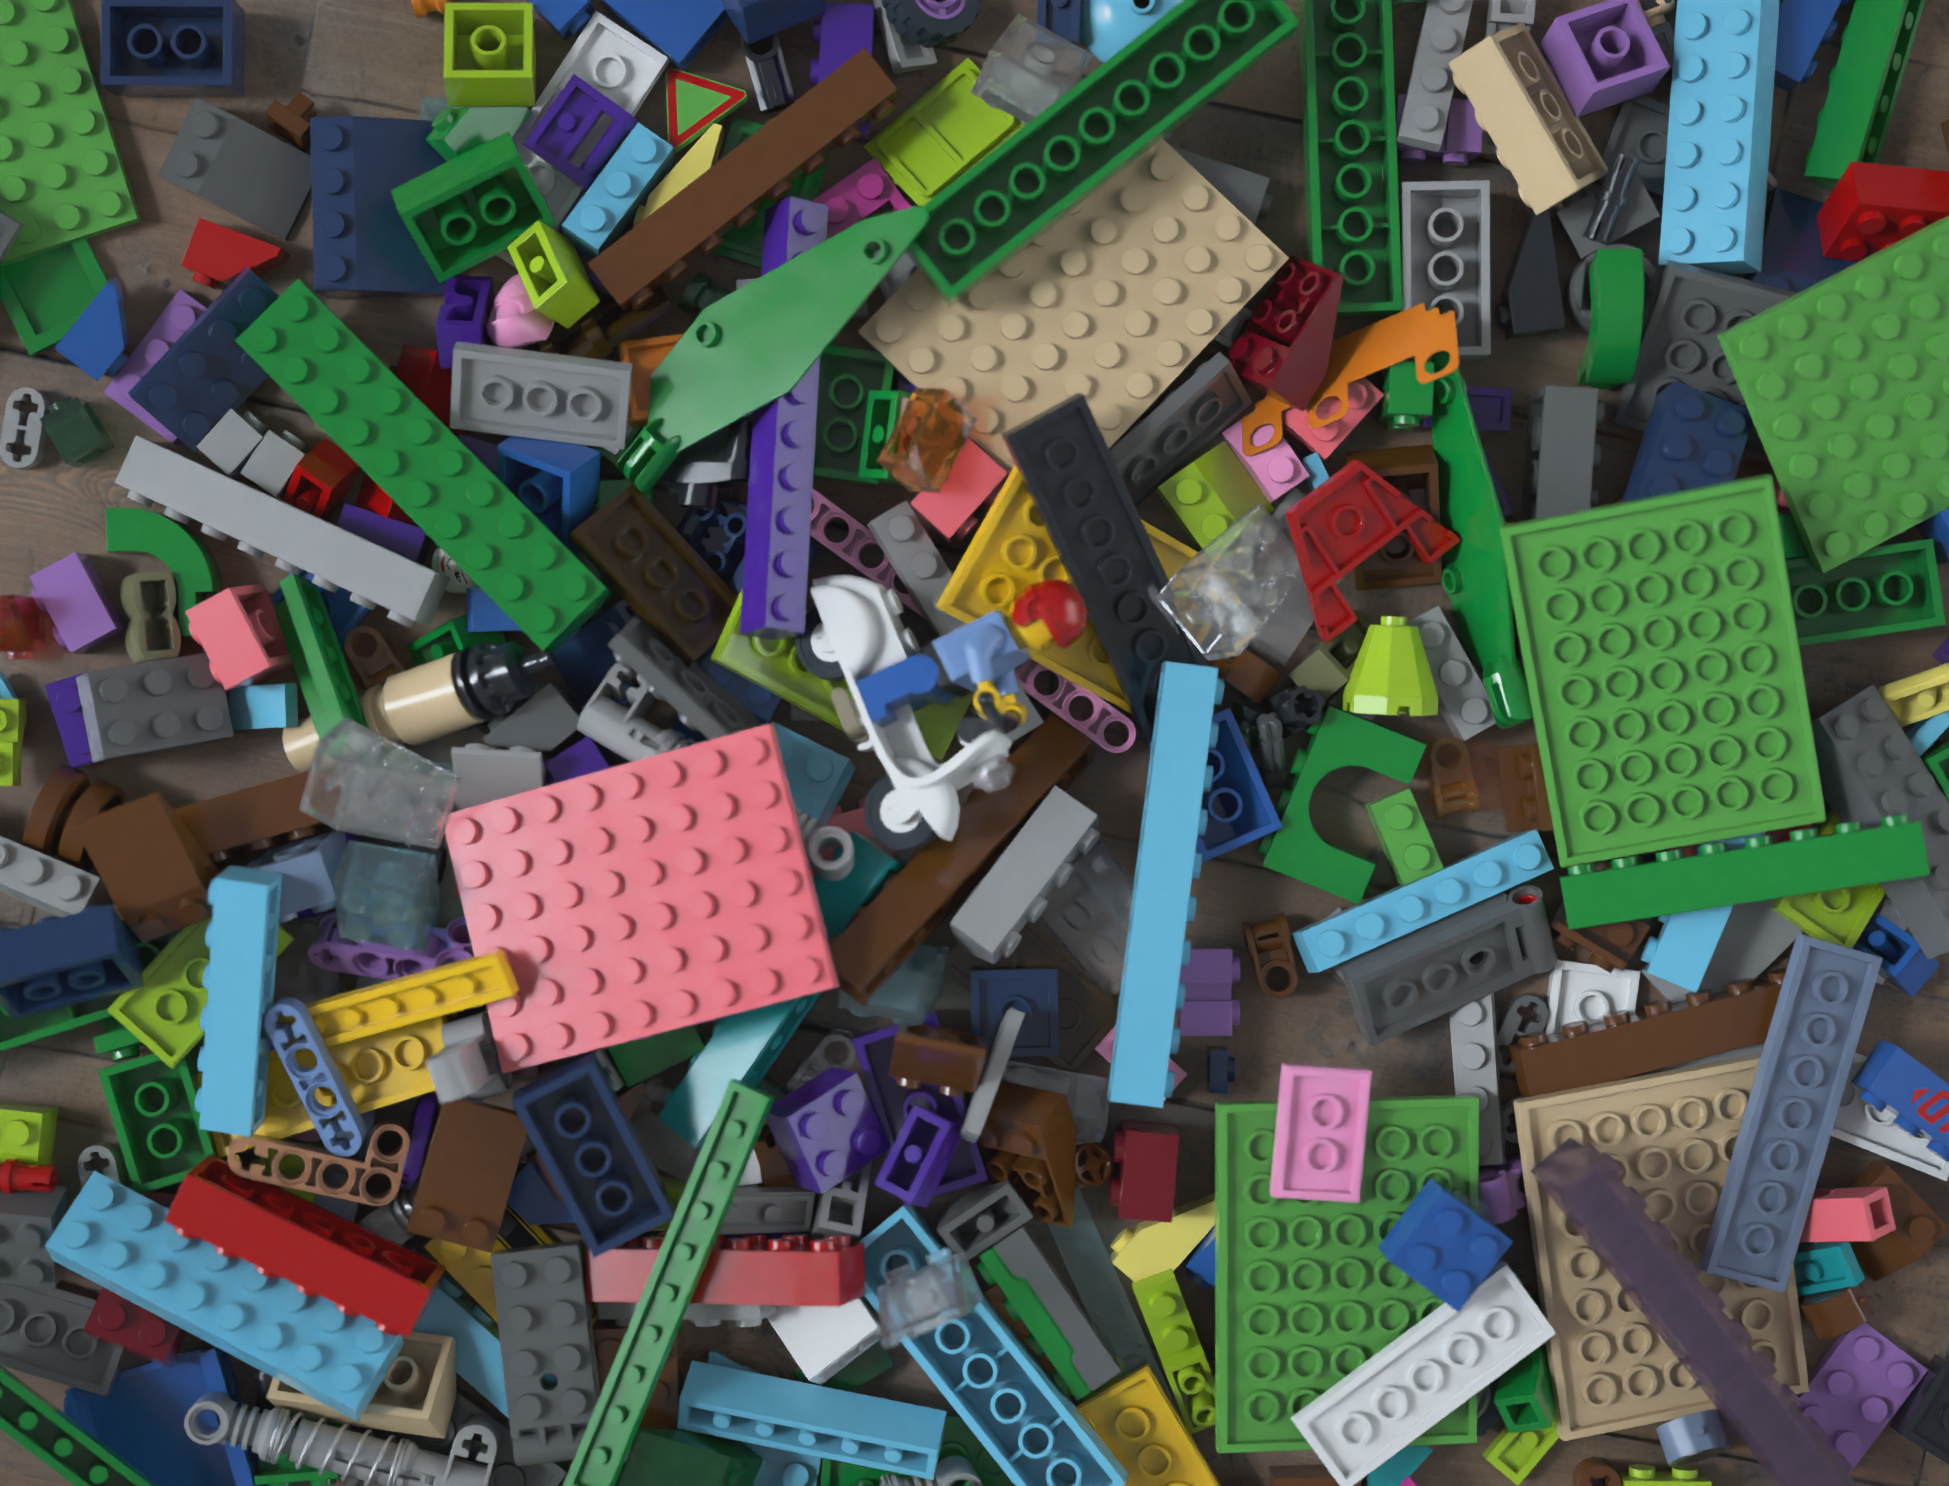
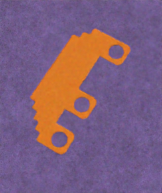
[1242,303,1459,456]

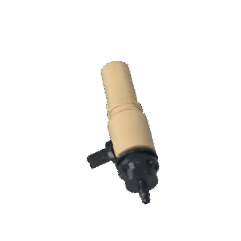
[282,641,555,773]

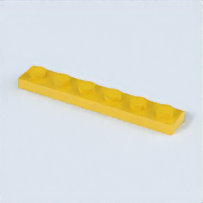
[278,949,519,1055]

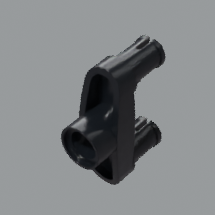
[659,420,753,510]

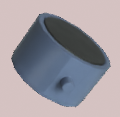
[1656,1410,1730,1467]

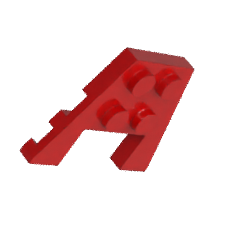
[1285,460,1460,643]

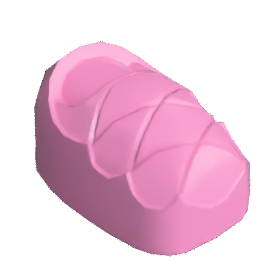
[486,274,555,349]

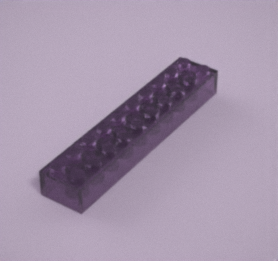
[1530,1138,1858,1486]

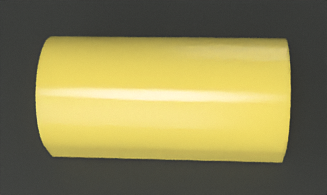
[1878,662,1949,727]

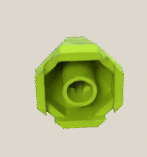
[1343,616,1438,716]

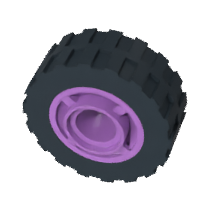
[882,0,982,48]

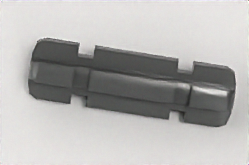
[1257,712,1287,788]

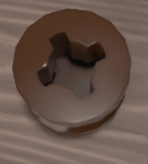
[1075,1143,1112,1189]
[1572,1457,1622,1486]

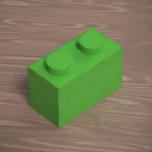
[1363,788,1444,885]

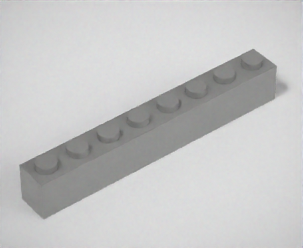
[115,435,451,628]

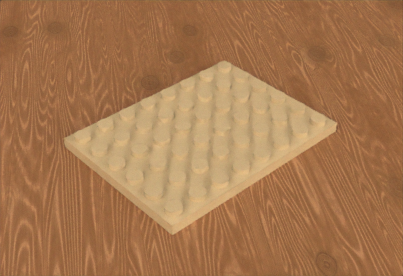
[858,139,1289,475]
[1513,1054,1809,1441]

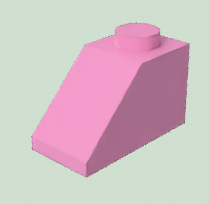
[1221,410,1310,503]

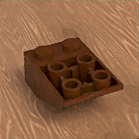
[967,1081,1077,1228]

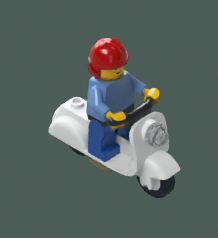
[795,575,1087,852]

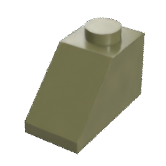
[1288,609,1370,701]

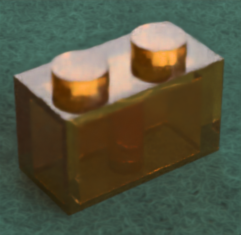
[877,388,977,493]

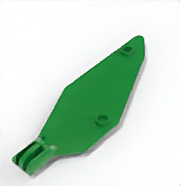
[614,206,930,494]
[1431,351,1533,729]

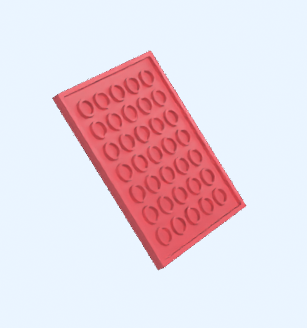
[441,724,839,1073]

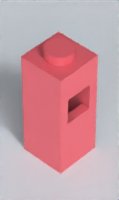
[1800,1186,1896,1242]

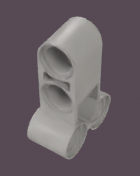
[425,1011,513,1103]

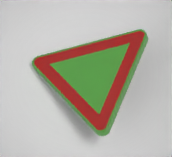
[665,67,748,153]

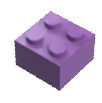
[1540,0,1670,117]

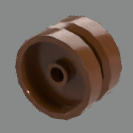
[23,765,125,873]

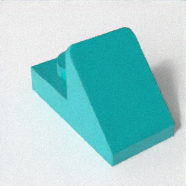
[1793,1242,1865,1296]

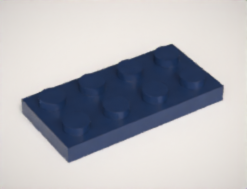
[128,266,280,453]

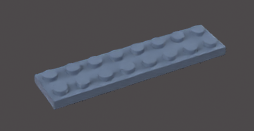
[1699,933,1883,1293]

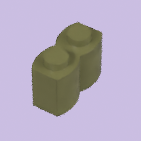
[120,571,181,663]

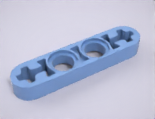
[264,997,367,1157]

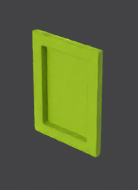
[864,58,1029,206]

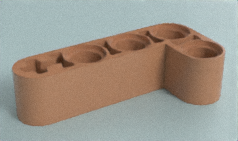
[228,1119,410,1206]

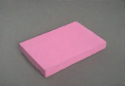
[1270,1063,1372,1203]

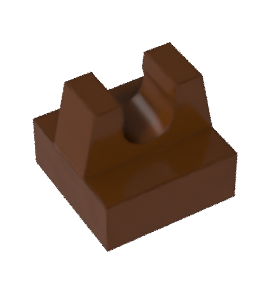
[265,92,317,152]

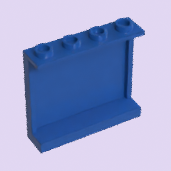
[63,1344,267,1486]

